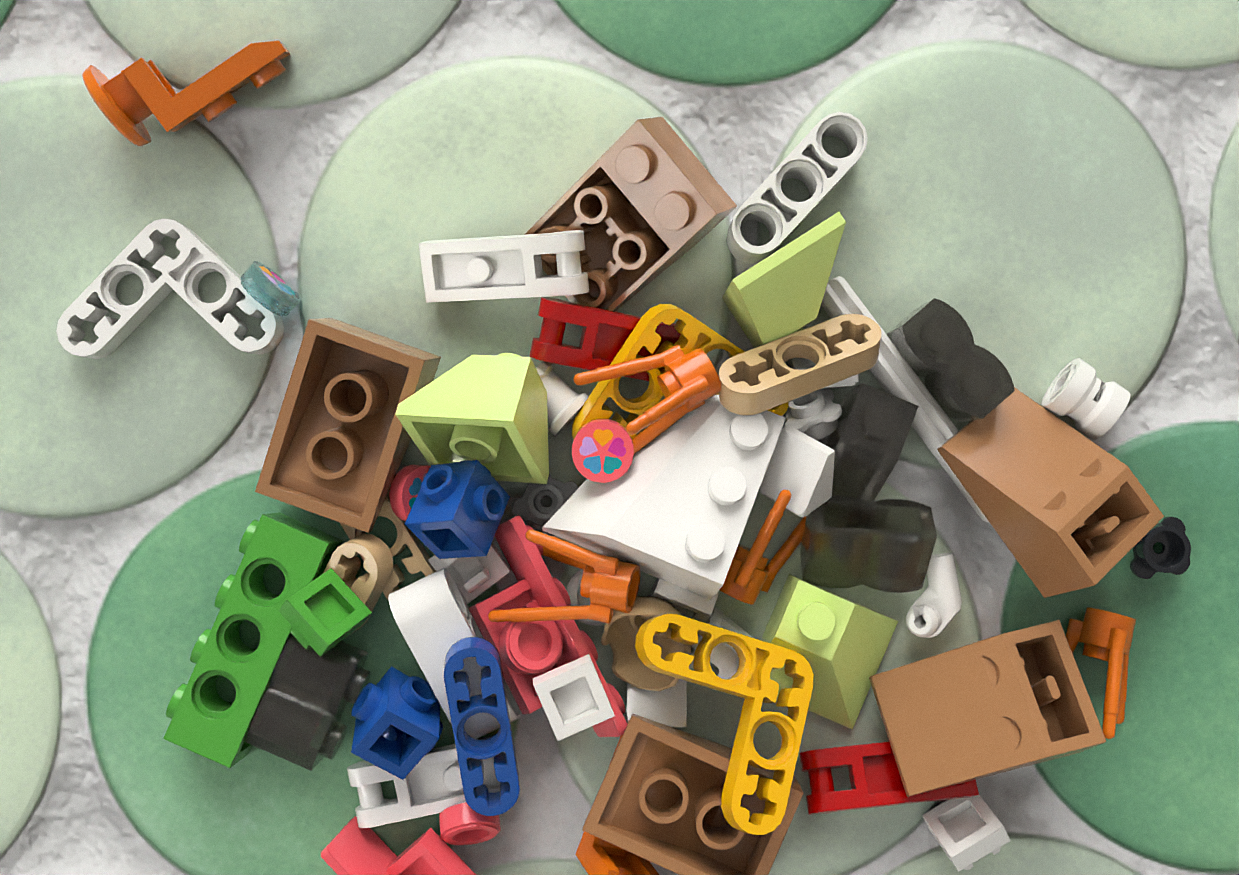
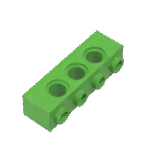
[163,512,343,768]

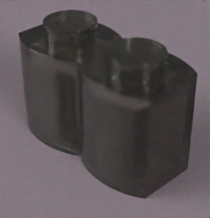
[886,298,1015,422]
[800,495,937,593]
[245,634,371,771]

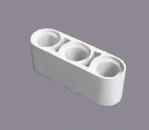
[726,112,868,264]
[388,568,520,739]

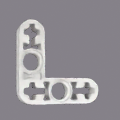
[56,218,284,359]

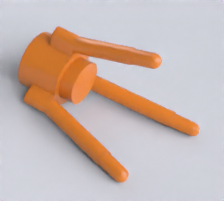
[573,344,722,454]
[719,490,833,605]
[488,529,641,624]
[1066,607,1136,739]

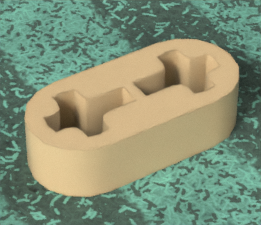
[323,534,393,636]

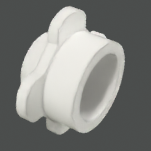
[782,389,842,440]

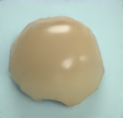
[601,596,692,692]

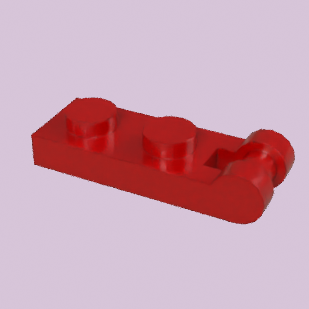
[529,297,681,381]
[799,742,979,815]

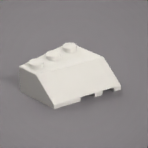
[542,395,786,600]

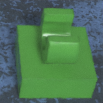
[279,568,372,657]

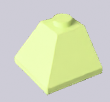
[722,212,846,348]
[395,353,549,484]
[761,574,898,729]

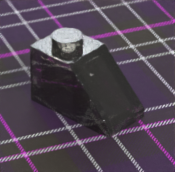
[820,383,919,523]

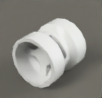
[1041,358,1131,440]

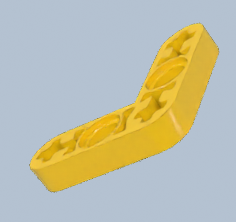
[572,304,789,439]
[635,613,814,835]

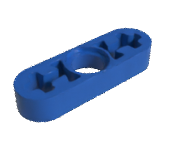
[444,637,520,816]

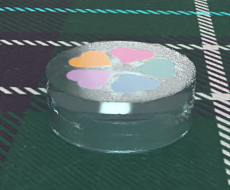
[240,261,301,316]

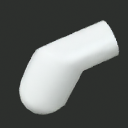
[906,553,962,638]

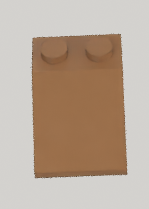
[255,318,441,533]
[582,713,804,875]

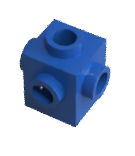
[405,460,510,559]
[351,666,443,780]

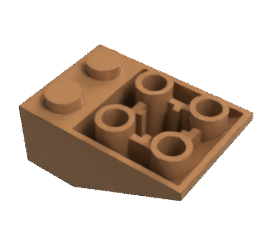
[524,117,737,312]
[937,387,1164,598]
[869,620,1107,797]

